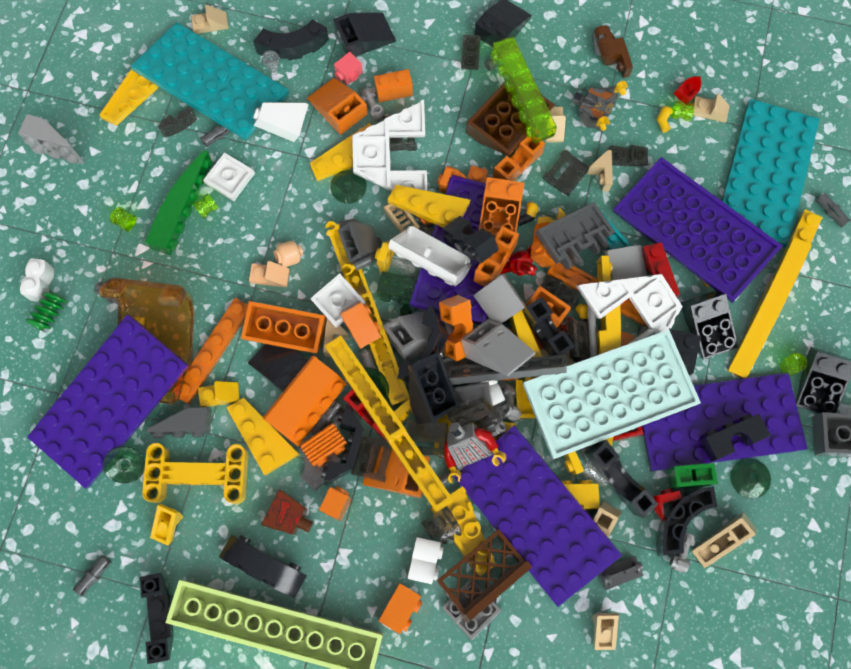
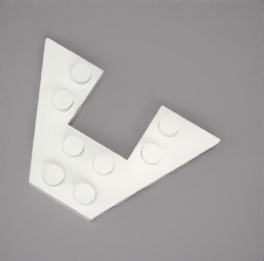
[352,100,427,192]
[576,274,682,344]

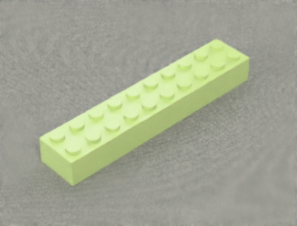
[165,580,383,669]

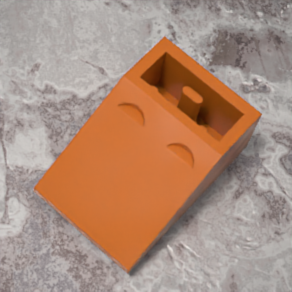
[307,78,368,135]
[479,177,524,236]
[509,286,572,352]
[362,446,430,499]

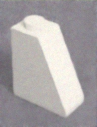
[253,103,308,142]

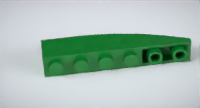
[145,150,212,255]

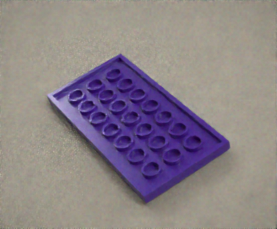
[613,157,783,303]
[410,175,496,325]
[27,315,190,489]
[642,373,808,472]
[454,425,622,607]

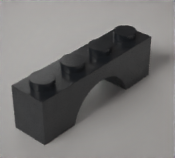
[584,441,658,518]

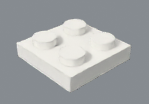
[203,153,255,201]
[310,273,365,328]

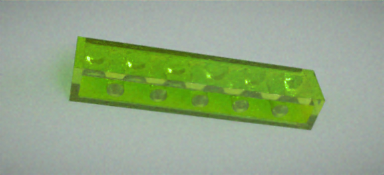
[491,36,557,144]

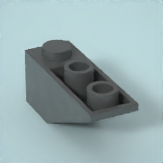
[146,407,212,438]

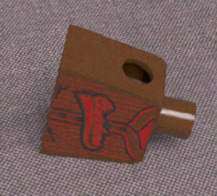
[261,489,314,535]

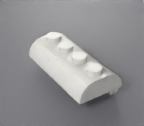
[389,225,471,286]

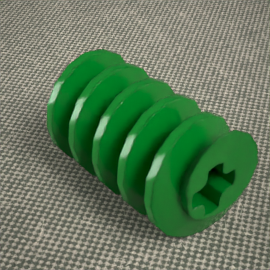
[26,291,68,333]

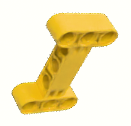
[142,443,249,505]

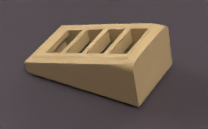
[384,204,420,233]

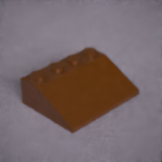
[466,74,555,156]

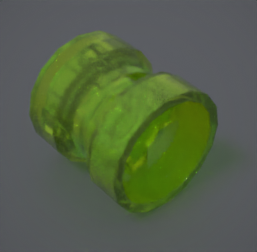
[672,101,695,122]
[193,193,219,219]
[110,207,137,232]
[780,353,807,376]

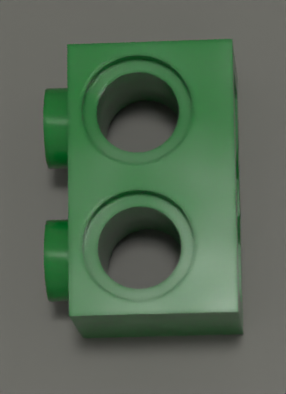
[668,463,718,489]

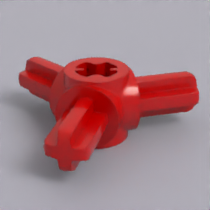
[500,245,537,276]

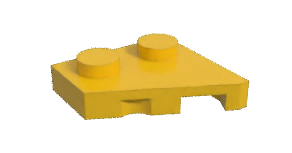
[375,240,395,275]

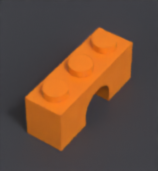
[493,132,545,181]
[474,226,519,287]
[439,295,473,361]

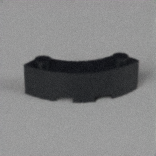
[253,19,329,60]
[656,486,718,556]
[219,535,307,598]

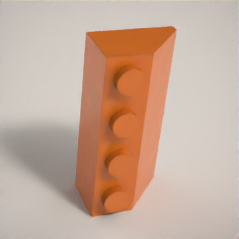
[241,301,327,354]
[263,356,347,446]

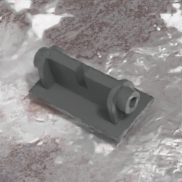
[599,556,644,590]

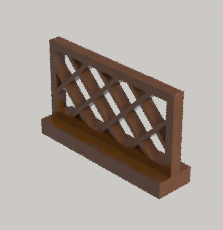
[436,529,532,623]

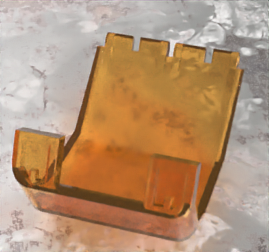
[99,278,195,405]

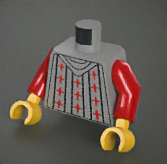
[444,422,506,484]

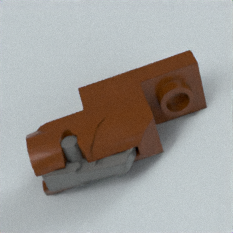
[592,25,633,78]

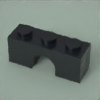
[442,216,499,263]
[522,297,575,356]
[700,413,771,462]

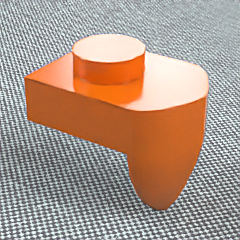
[437,165,467,194]

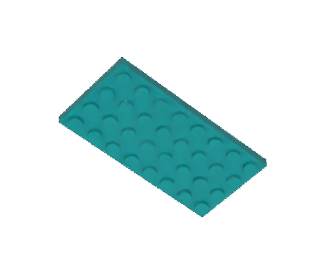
[131,22,289,140]
[721,98,820,247]

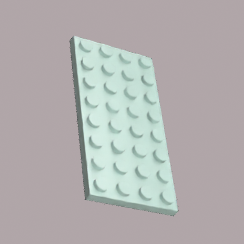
[522,330,701,460]

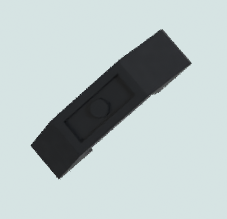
[397,305,449,382]
[321,405,364,485]
[139,573,174,664]

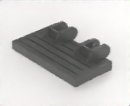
[535,202,615,269]

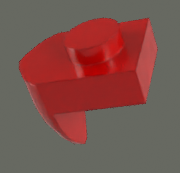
[673,76,702,105]
[653,488,682,520]

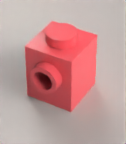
[334,52,363,85]

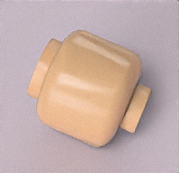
[274,240,303,267]

